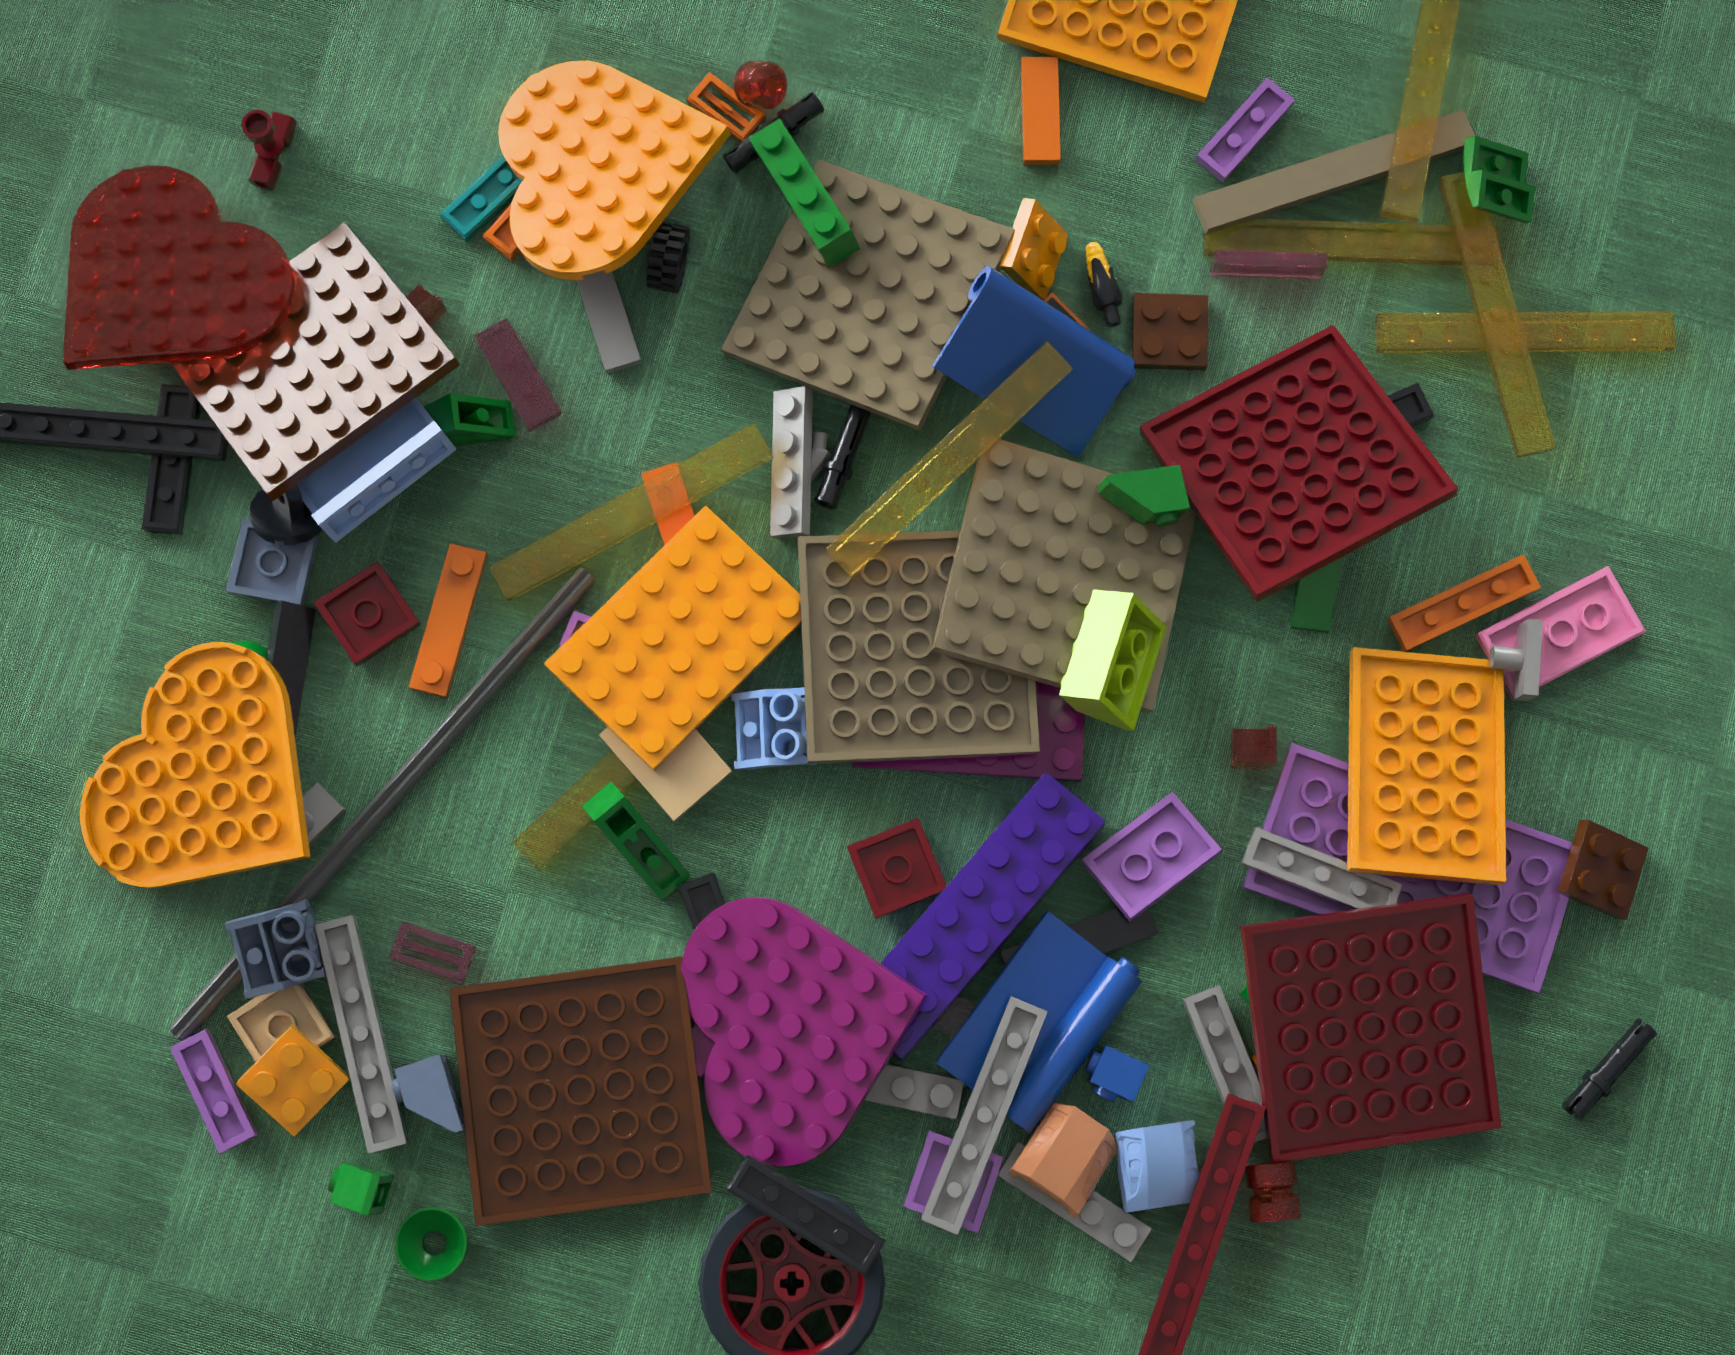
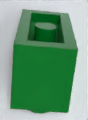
[424,393,515,446]
[1097,465,1190,527]
[328,1162,395,1216]

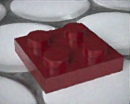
[314,561,421,667]
[847,818,946,919]

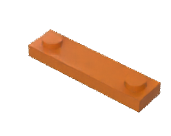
[409,543,488,699]
[1387,554,1541,652]

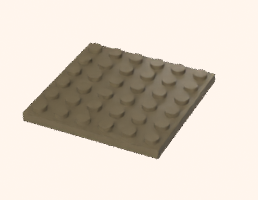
[721,159,1015,431]
[931,435,1196,714]
[798,530,1040,764]

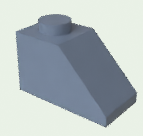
[392,1054,465,1133]

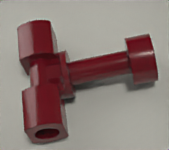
[241,110,297,191]

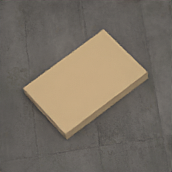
[599,727,732,822]

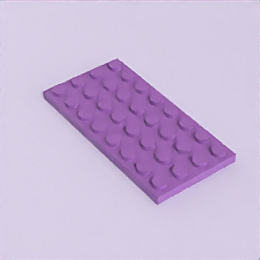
[1242,743,1572,994]

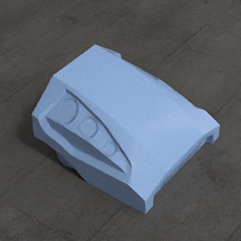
[731,687,817,770]
[1115,1120,1199,1213]

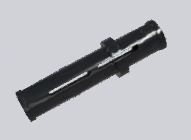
[722,91,825,174]
[814,405,871,510]
[1562,1018,1657,1121]

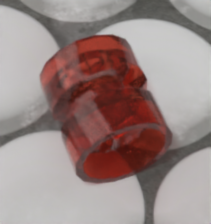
[1244,1161,1302,1222]

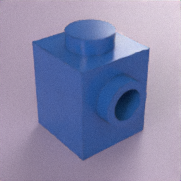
[1085,1045,1150,1102]

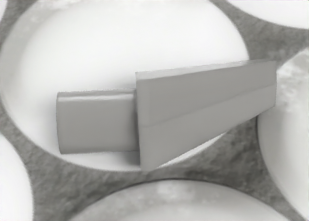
[811,432,832,483]

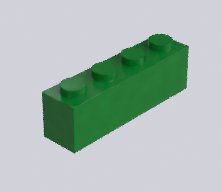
[748,118,860,268]

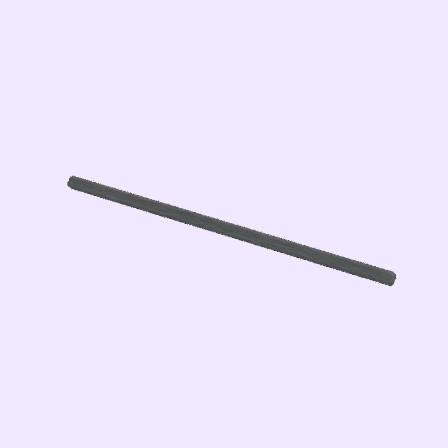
[169,568,595,1041]

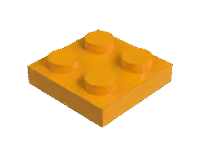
[999,198,1068,300]
[236,1024,350,1137]

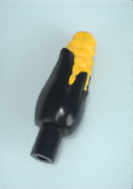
[1085,242,1122,327]

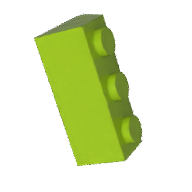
[1059,590,1167,731]

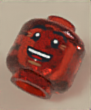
[733,60,788,110]

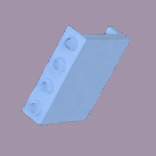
[297,398,457,543]

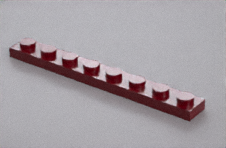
[1138,1093,1266,1355]

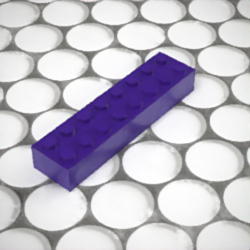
[881,772,1105,1063]

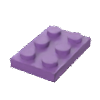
[1082,792,1222,922]

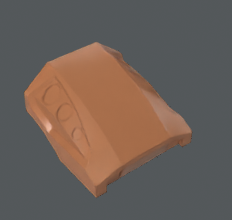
[1009,1103,1117,1219]

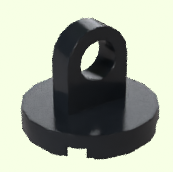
[250,485,322,545]

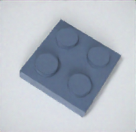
[226,519,320,606]

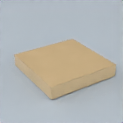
[227,983,337,1062]

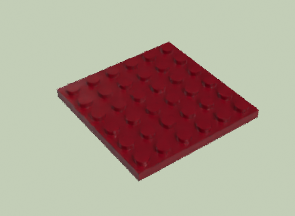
[1140,325,1458,602]
[1240,893,1502,1163]

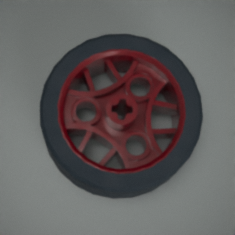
[699,1187,885,1355]

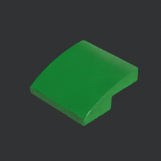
[1464,136,1535,224]

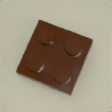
[1132,293,1208,371]
[1557,820,1649,920]

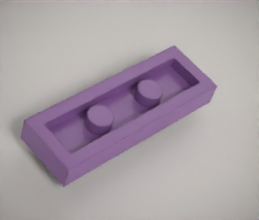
[1195,77,1295,183]
[170,1029,259,1154]

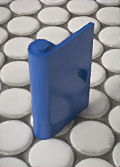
[932,266,1136,457]
[935,910,1142,1134]

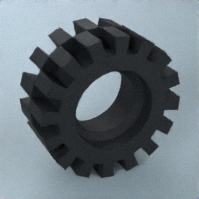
[646,222,690,294]

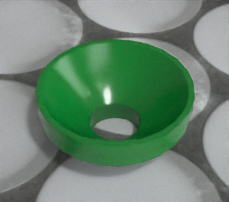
[394,1207,468,1281]

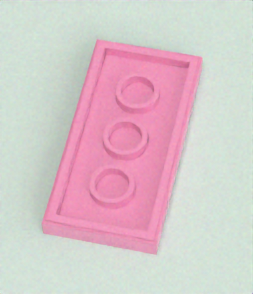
[1475,566,1646,701]

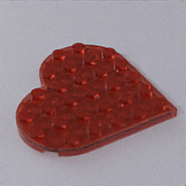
[63,166,295,370]

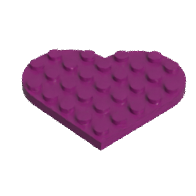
[681,897,928,1166]

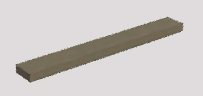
[1192,110,1475,234]

